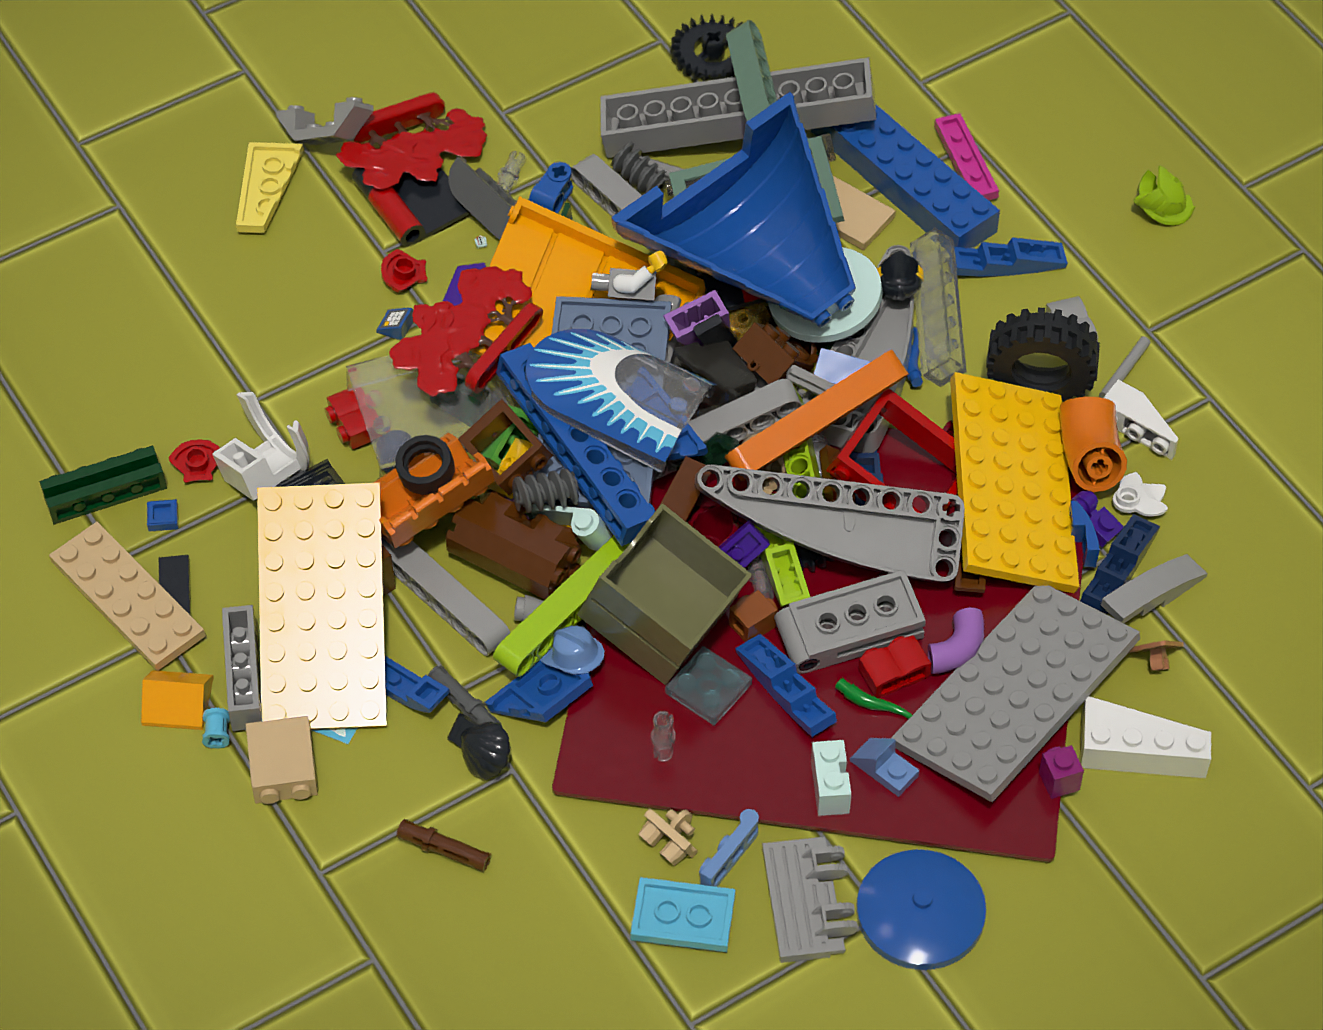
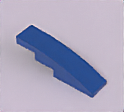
[948,237,1068,276]
[735,634,837,737]

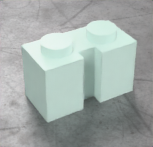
[811,740,851,816]

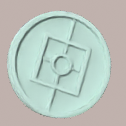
[768,247,883,343]

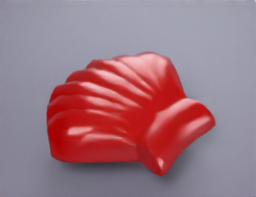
[381,249,427,293]
[168,439,220,483]

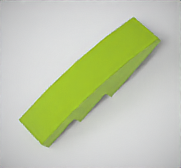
[754,494,810,607]

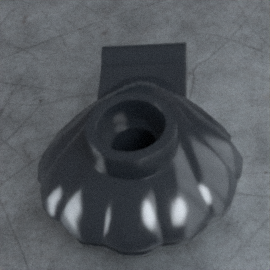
[447,713,511,780]

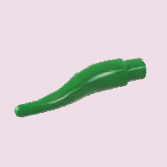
[835,678,913,719]

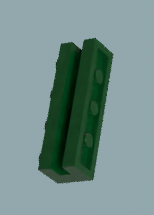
[39,445,167,525]

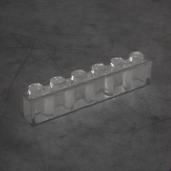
[910,227,967,387]

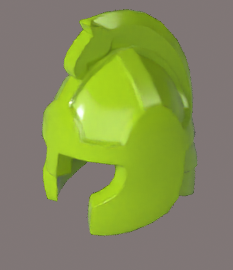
[1133,166,1196,226]

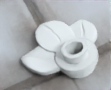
[1113,472,1168,517]

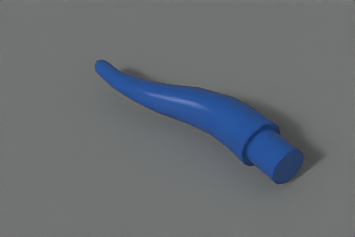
[907,327,923,387]

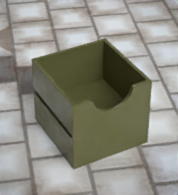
[577,503,752,686]

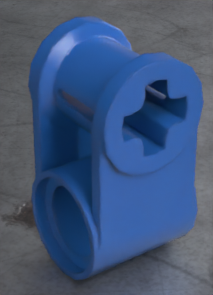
[529,162,573,213]

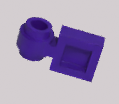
[1071,491,1124,548]

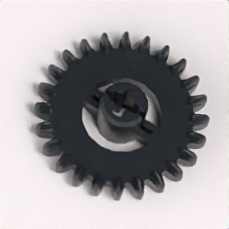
[670,14,743,82]

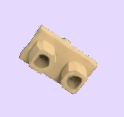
[638,808,698,866]

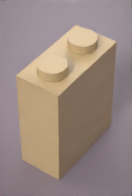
[246,715,318,804]

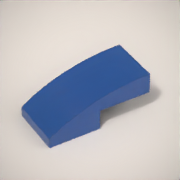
[1069,501,1100,567]

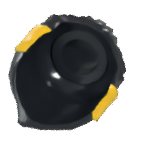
[877,251,924,301]

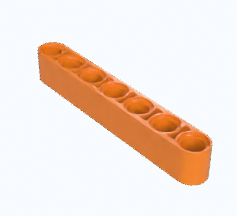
[724,349,909,482]

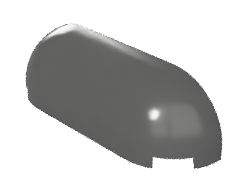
[449,157,517,240]

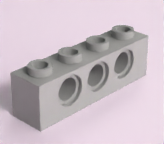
[222,605,262,731]

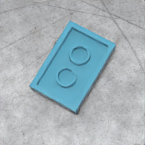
[630,877,736,952]

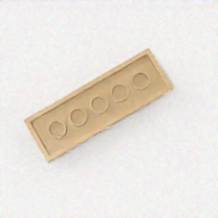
[49,522,206,671]

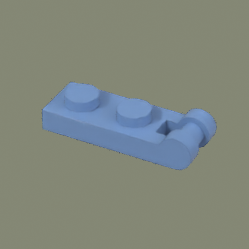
[699,809,759,887]

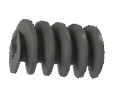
[611,142,670,195]
[512,469,579,514]

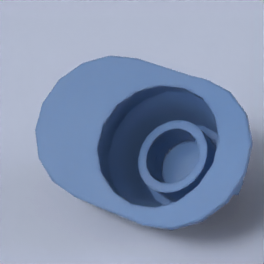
[540,626,604,675]

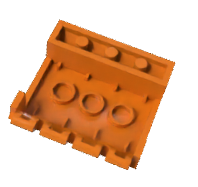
[374,432,495,548]

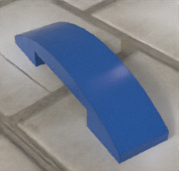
[385,656,450,713]

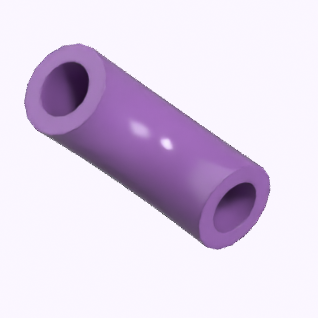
[928,608,984,674]

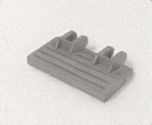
[762,837,858,963]

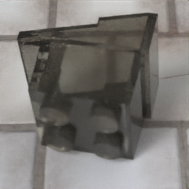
[663,341,757,420]

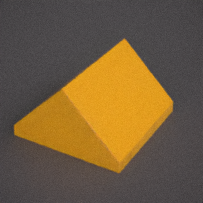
[141,670,214,730]

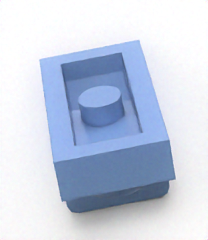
[850,738,919,797]

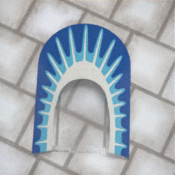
[525,329,717,472]

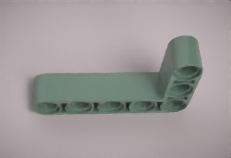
[726,20,808,139]

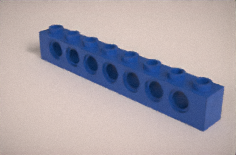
[496,343,655,546]

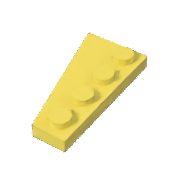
[236,142,304,233]

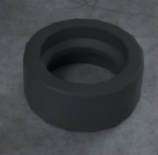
[395,435,455,495]

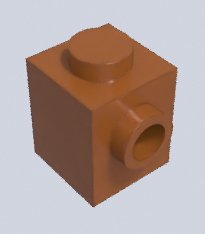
[729,590,778,642]

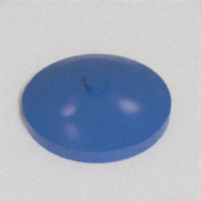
[856,849,986,970]

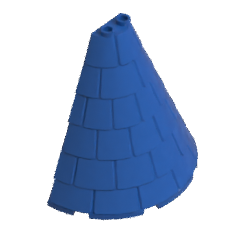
[611,92,856,328]

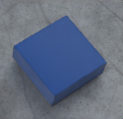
[147,499,178,532]

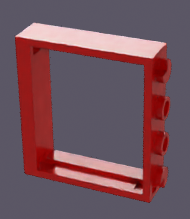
[826,388,958,513]

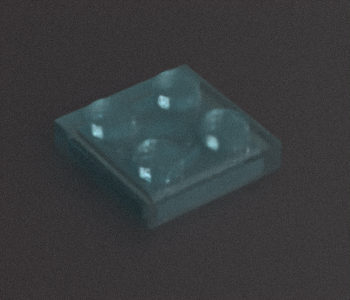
[665,646,752,726]

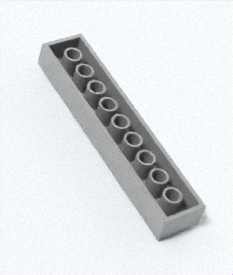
[600,57,877,158]

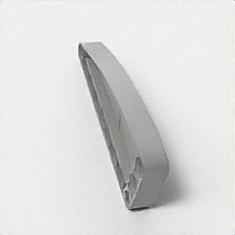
[803,245,914,453]
[695,465,965,583]

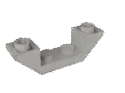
[276,97,374,145]

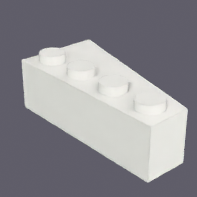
[1080,696,1211,778]

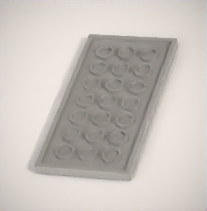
[891,586,1140,802]

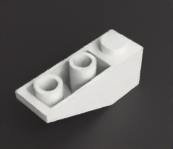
[1104,379,1179,460]

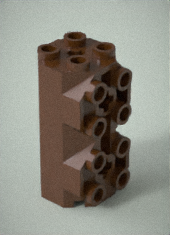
[446,489,582,600]

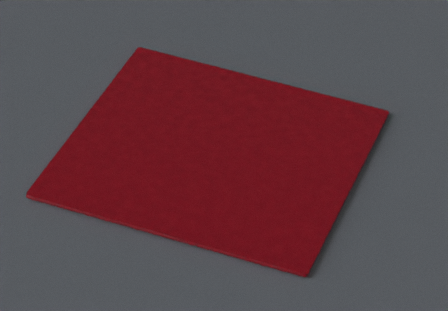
[552,401,1088,862]

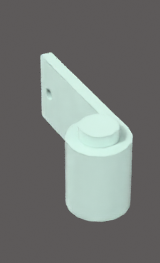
[526,504,612,550]

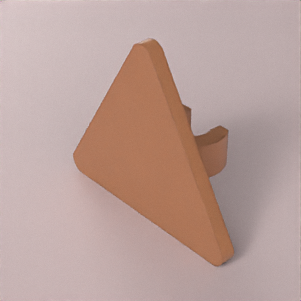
[1127,640,1184,671]

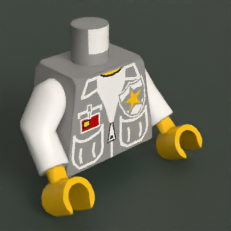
[591,251,667,301]

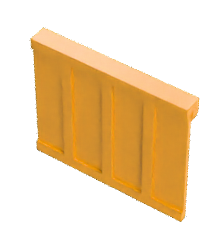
[470,196,706,393]

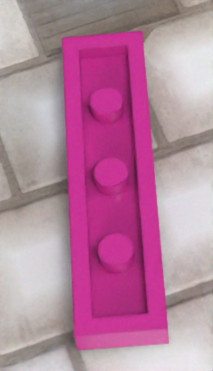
[934,113,999,200]

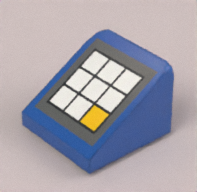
[376,308,413,340]

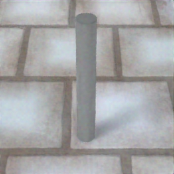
[1099,336,1151,398]

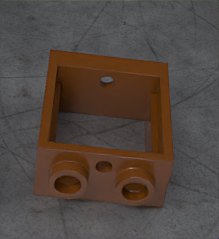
[458,399,554,496]
[658,456,712,523]

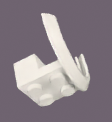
[212,392,310,501]

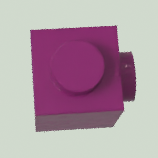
[1039,745,1084,799]

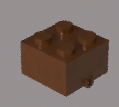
[732,322,815,388]

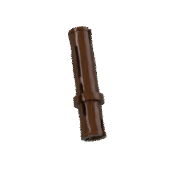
[396,818,492,873]

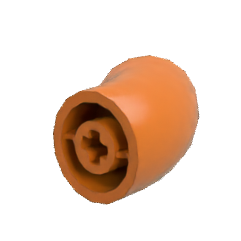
[1060,397,1127,492]

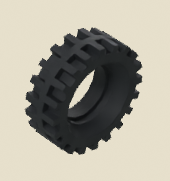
[986,308,1100,402]

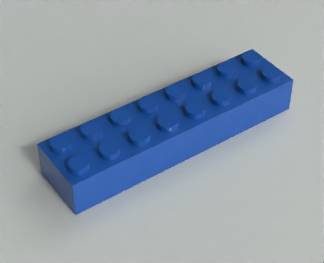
[810,104,1000,252]

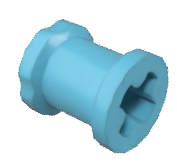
[202,708,230,749]

